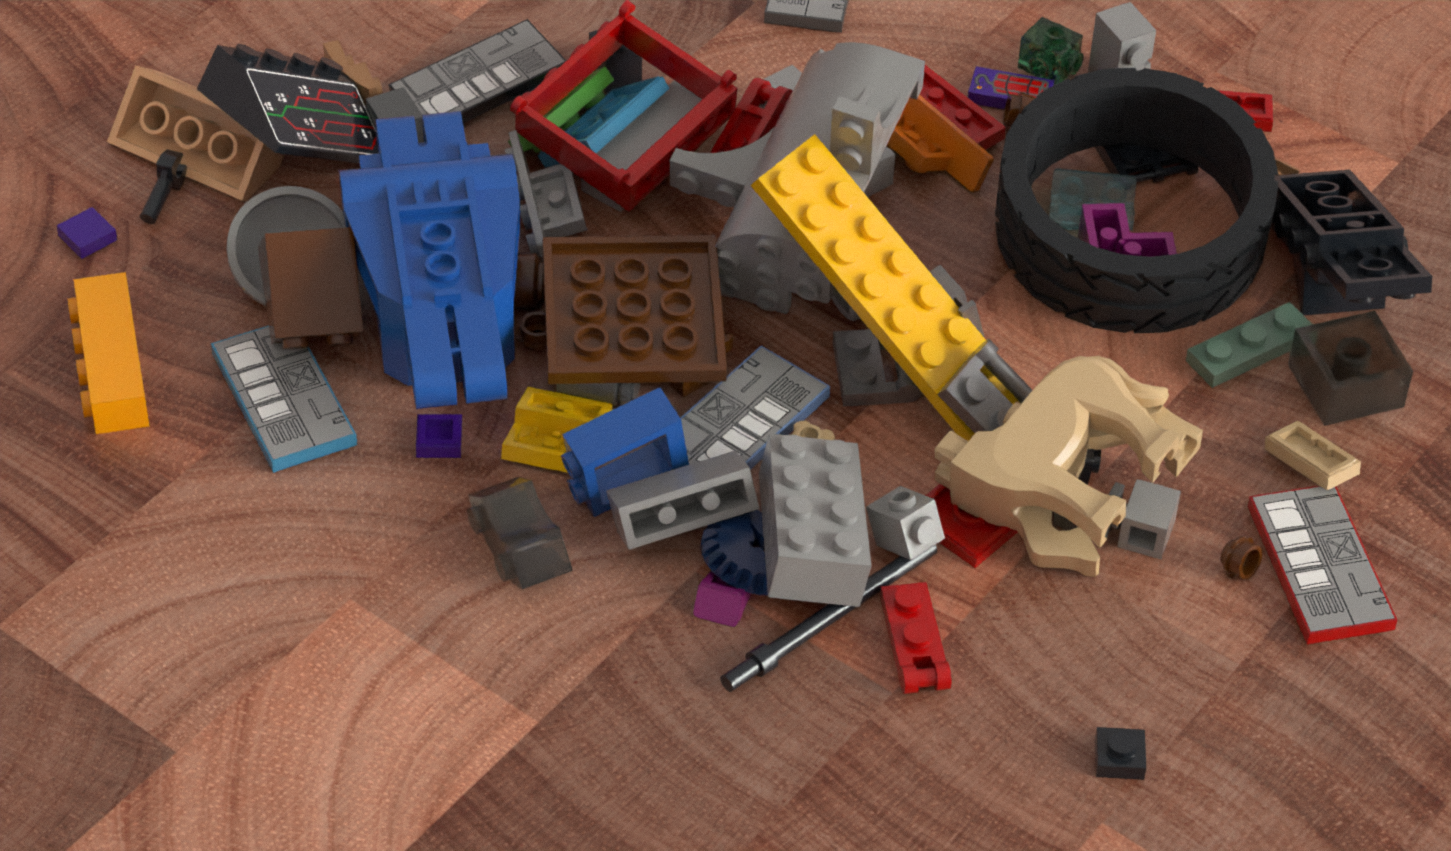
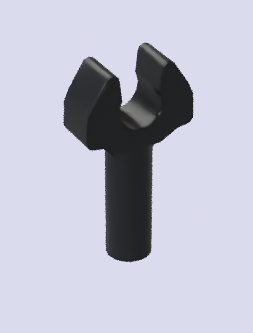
[140,149,187,224]

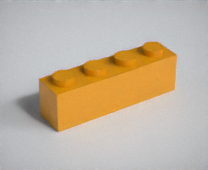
[67,272,150,434]

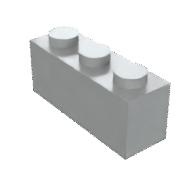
[606,450,759,550]

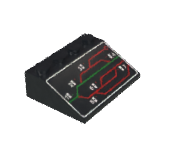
[197,44,378,163]

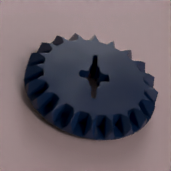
[701,509,768,596]

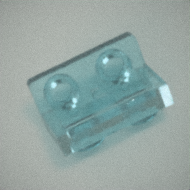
[1049,168,1137,231]

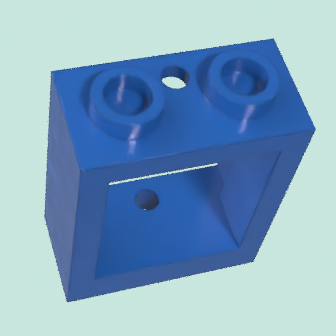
[561,387,689,517]

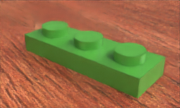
[508,67,614,153]

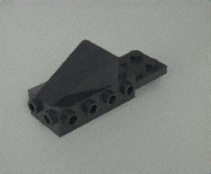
[1271,169,1432,315]

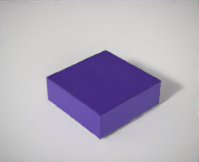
[56,207,117,259]
[416,414,463,458]

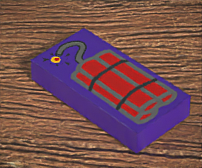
[968,66,1054,109]

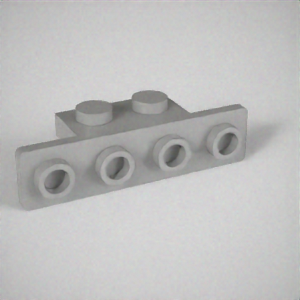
[505,130,587,262]

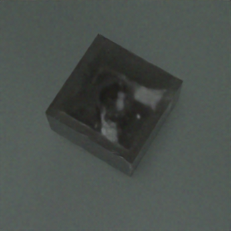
[1288,311,1413,426]

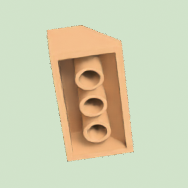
[107,65,285,201]

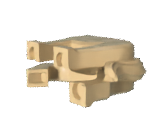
[935,356,1203,577]

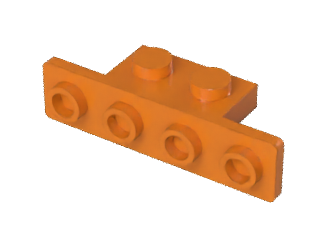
[887,95,994,192]

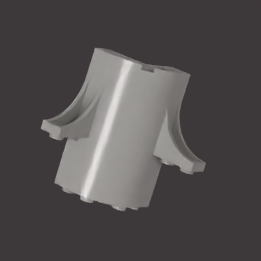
[670,42,925,314]

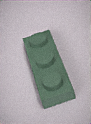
[1186,302,1317,388]

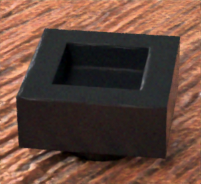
[1095,727,1146,780]

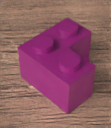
[1077,203,1177,257]

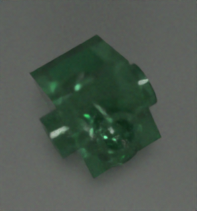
[1017,17,1084,85]

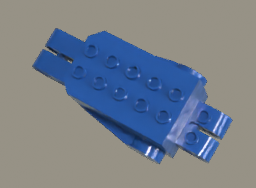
[339,111,520,409]

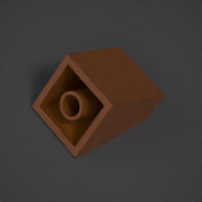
[258,227,363,350]

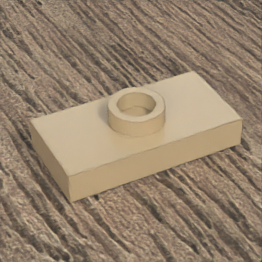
[1265,421,1361,490]

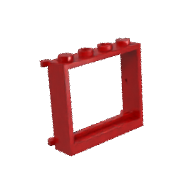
[510,0,738,212]

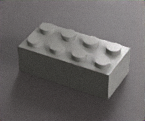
[759,433,871,607]

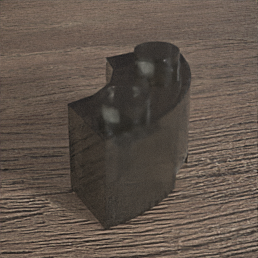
[467,477,573,589]

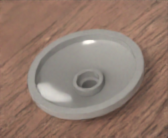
[226,186,345,306]

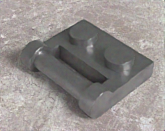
[832,329,922,406]
[937,339,1033,433]

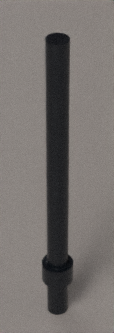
[720,545,937,692]

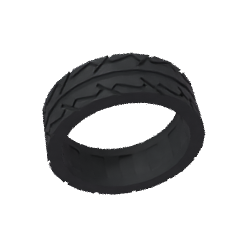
[995,68,1279,334]

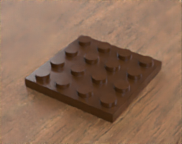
[542,235,727,384]

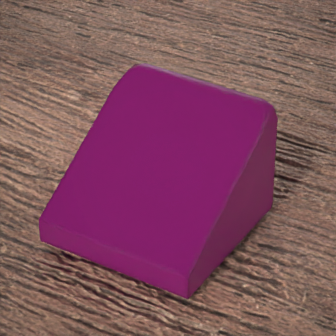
[693,571,751,627]

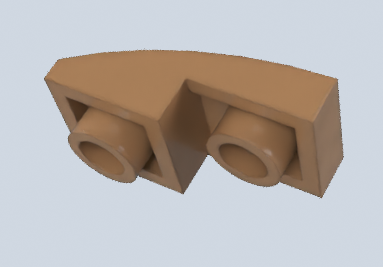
[323,40,383,108]

